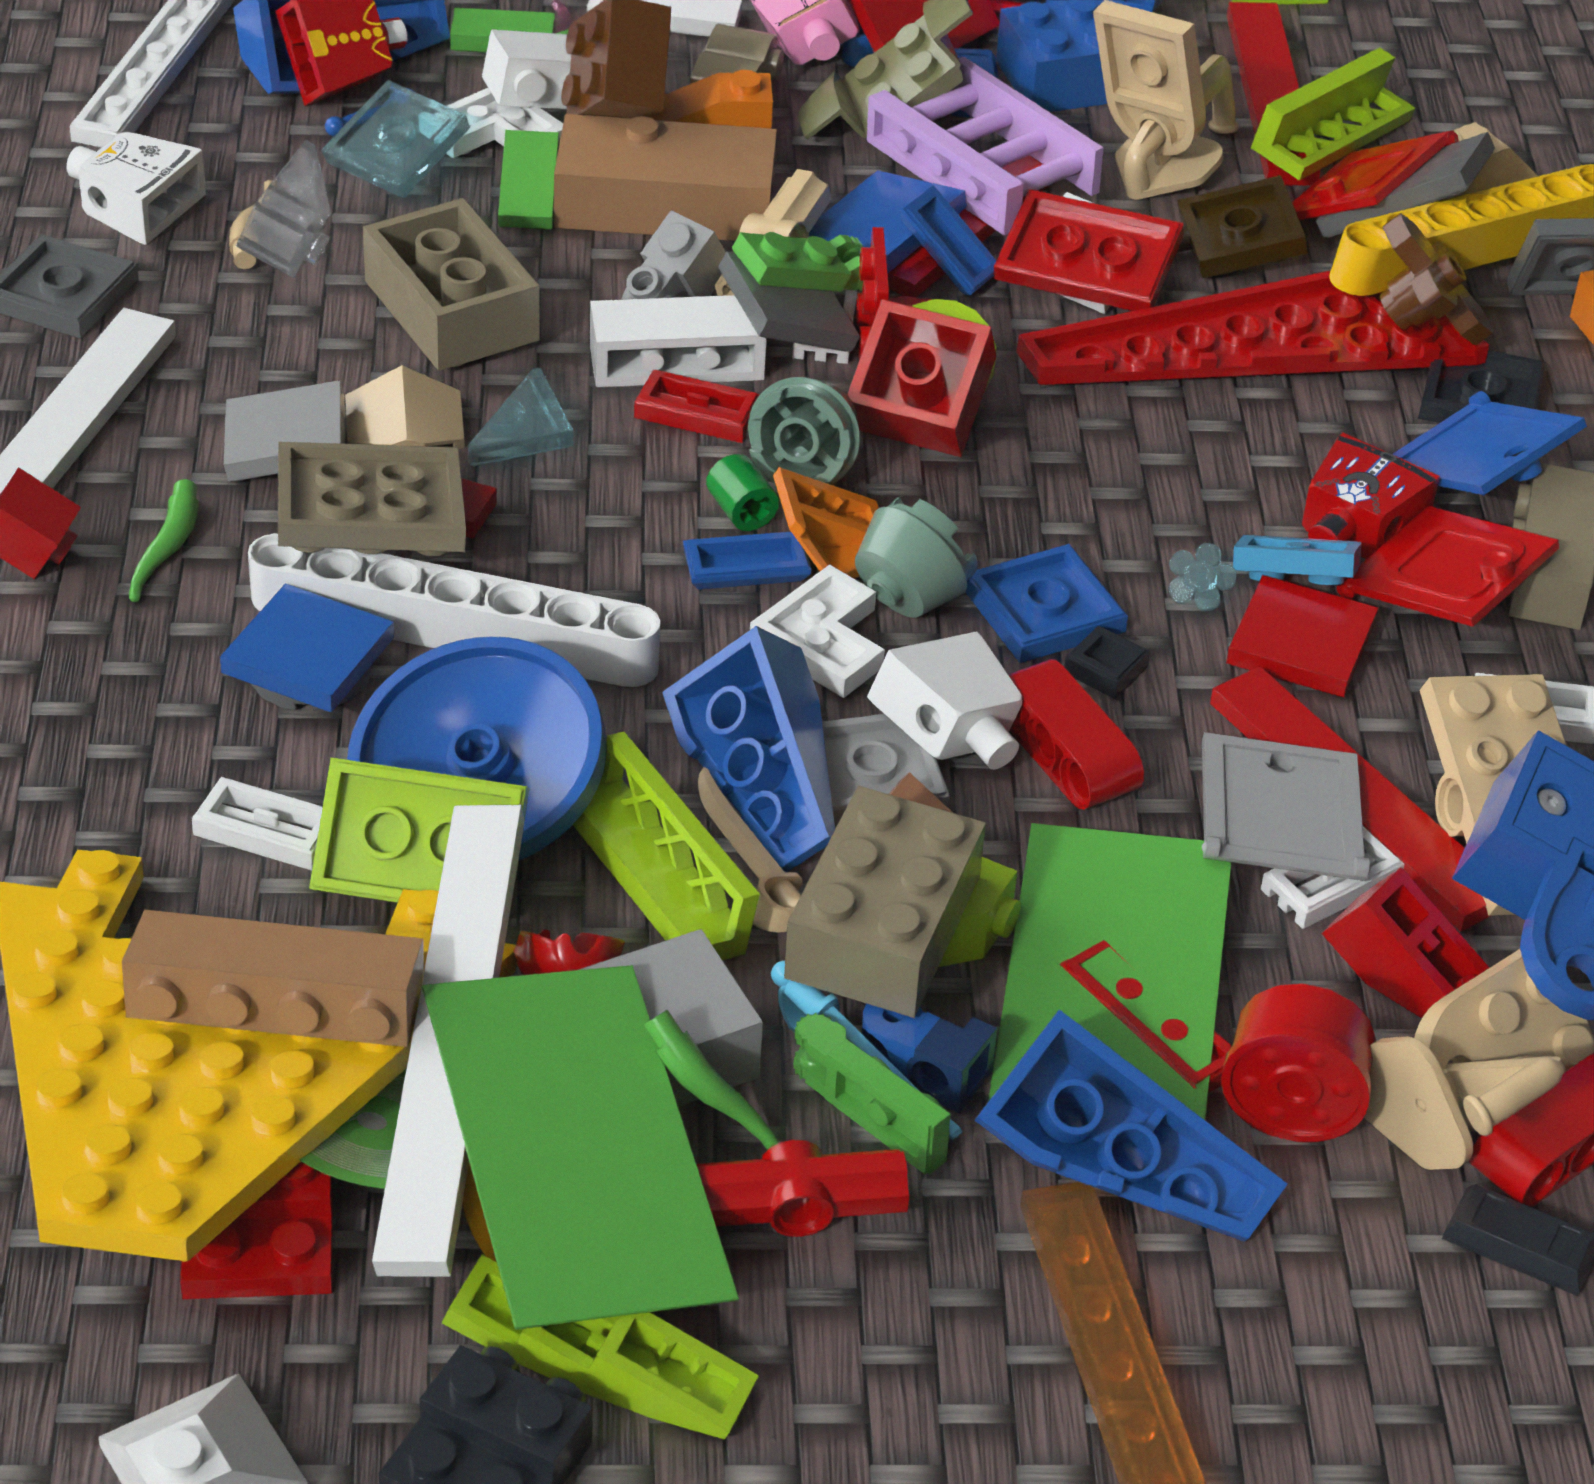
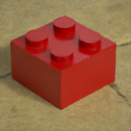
[847,299,997,457]

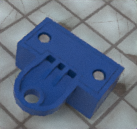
[1452,730,1594,1020]

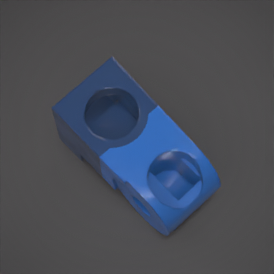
[862,1004,997,1113]

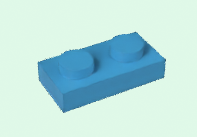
[1233,535,1362,585]

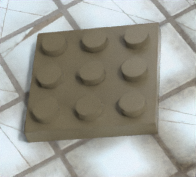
[278,441,466,556]

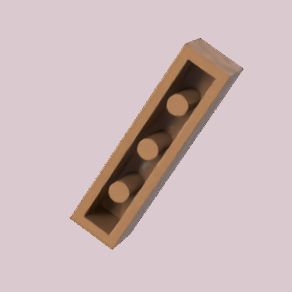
[122,910,424,1047]

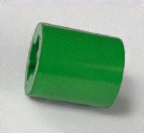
[706,454,779,531]

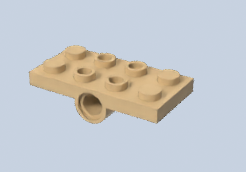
[1419,674,1566,916]

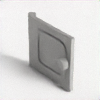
[1202,732,1370,881]

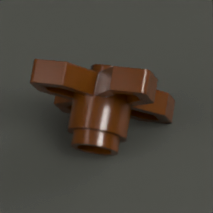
[1380,213,1494,346]

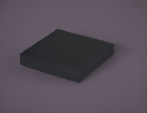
[1418,350,1546,423]

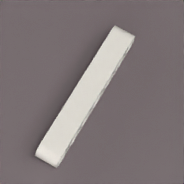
[248,533,660,687]

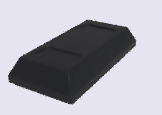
[1442,1184,1594,1296]

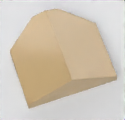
[345,365,465,449]

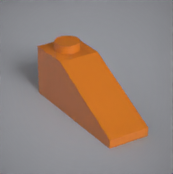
[652,70,773,129]

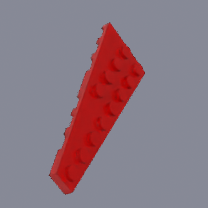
[1016,270,1489,385]

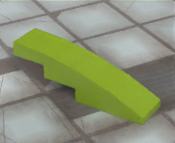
[441,1254,759,1440]

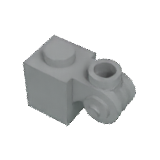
[621,210,726,300]

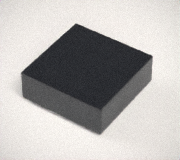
[1064,626,1150,699]

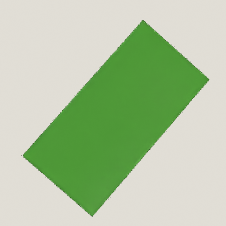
[450,8,555,53]
[498,130,559,229]

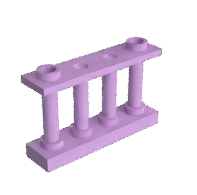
[867,57,1104,235]

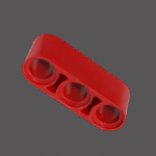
[1008,659,1144,810]
[1469,1053,1594,1207]

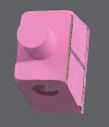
[751,0,859,65]

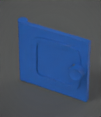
[1392,391,1587,495]

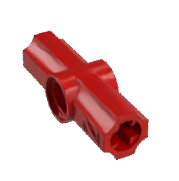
[696,1140,909,1237]

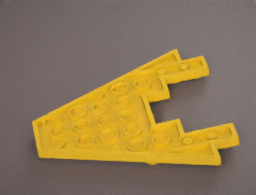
[0,849,517,1262]

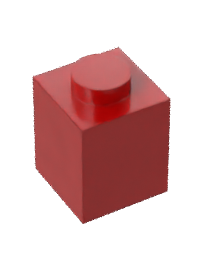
[0,467,81,579]

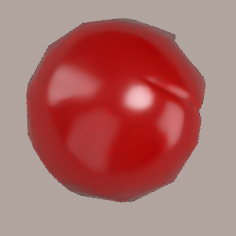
[514,930,625,975]

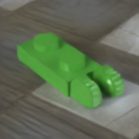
[732,232,864,292]
[793,1013,951,1174]

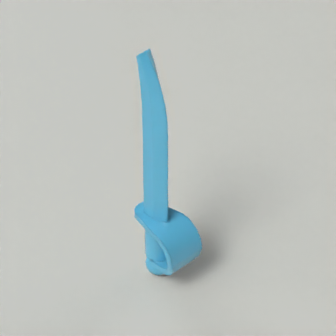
[771,961,963,1140]

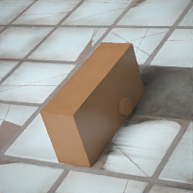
[554,114,777,241]

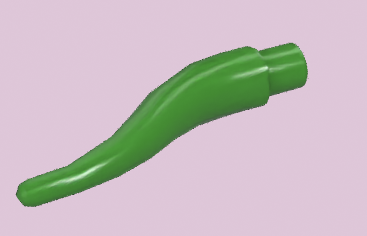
[129,479,199,603]
[644,1009,779,1150]

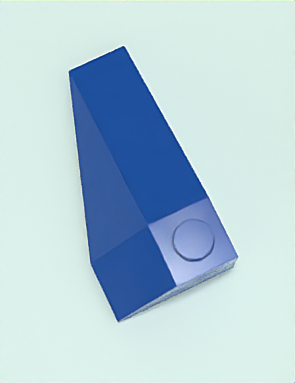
[233,0,450,94]
[662,626,835,872]
[975,1009,1288,1242]

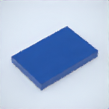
[809,170,967,274]

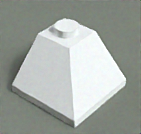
[98,1373,308,1484]

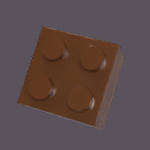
[561,0,672,119]

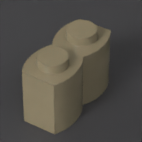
[690,23,784,84]

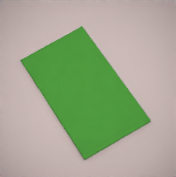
[988,823,1231,1120]
[422,965,739,1330]

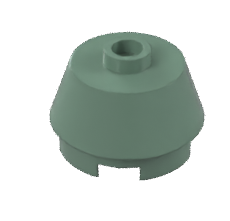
[748,377,860,485]
[855,497,978,618]

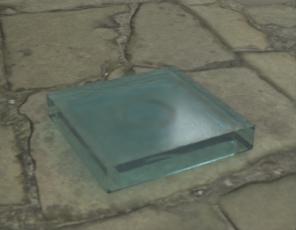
[321,80,470,198]

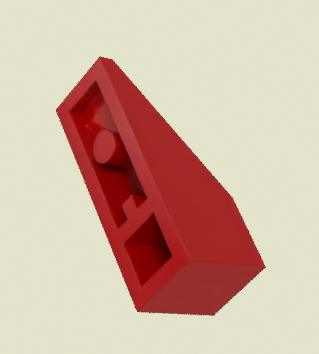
[1321,867,1490,1018]

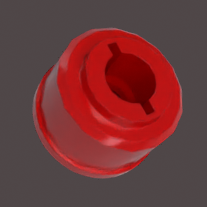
[1221,983,1376,1142]

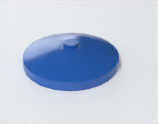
[347,636,607,861]

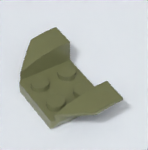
[798,0,973,140]

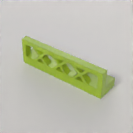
[1251,47,1415,181]
[573,731,760,960]

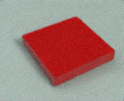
[1226,575,1378,697]

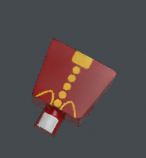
[276,0,407,106]

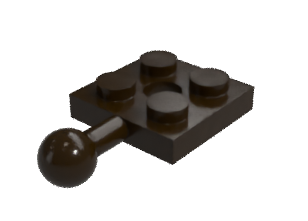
[1177,175,1307,278]

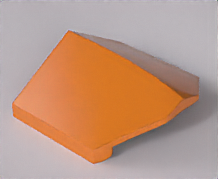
[773,467,879,579]

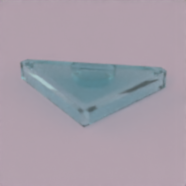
[468,368,574,466]

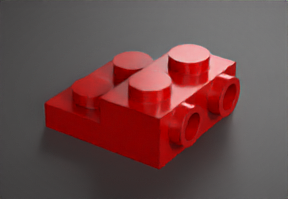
[180,1161,333,1299]

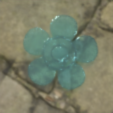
[1168,543,1237,611]

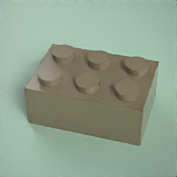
[363,198,540,371]
[784,785,986,1018]

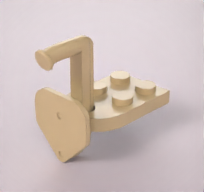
[1093,0,1239,200]
[1364,949,1594,1170]

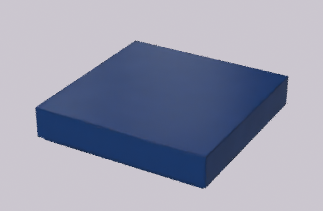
[965,544,1128,663]
[220,583,394,713]

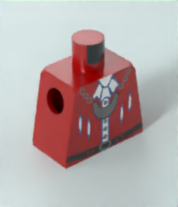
[1302,432,1440,559]

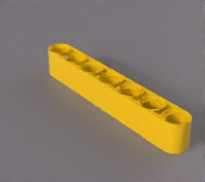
[1329,164,1594,296]

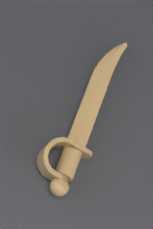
[698,768,802,932]

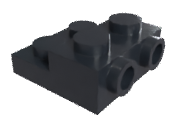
[379,1345,593,1484]

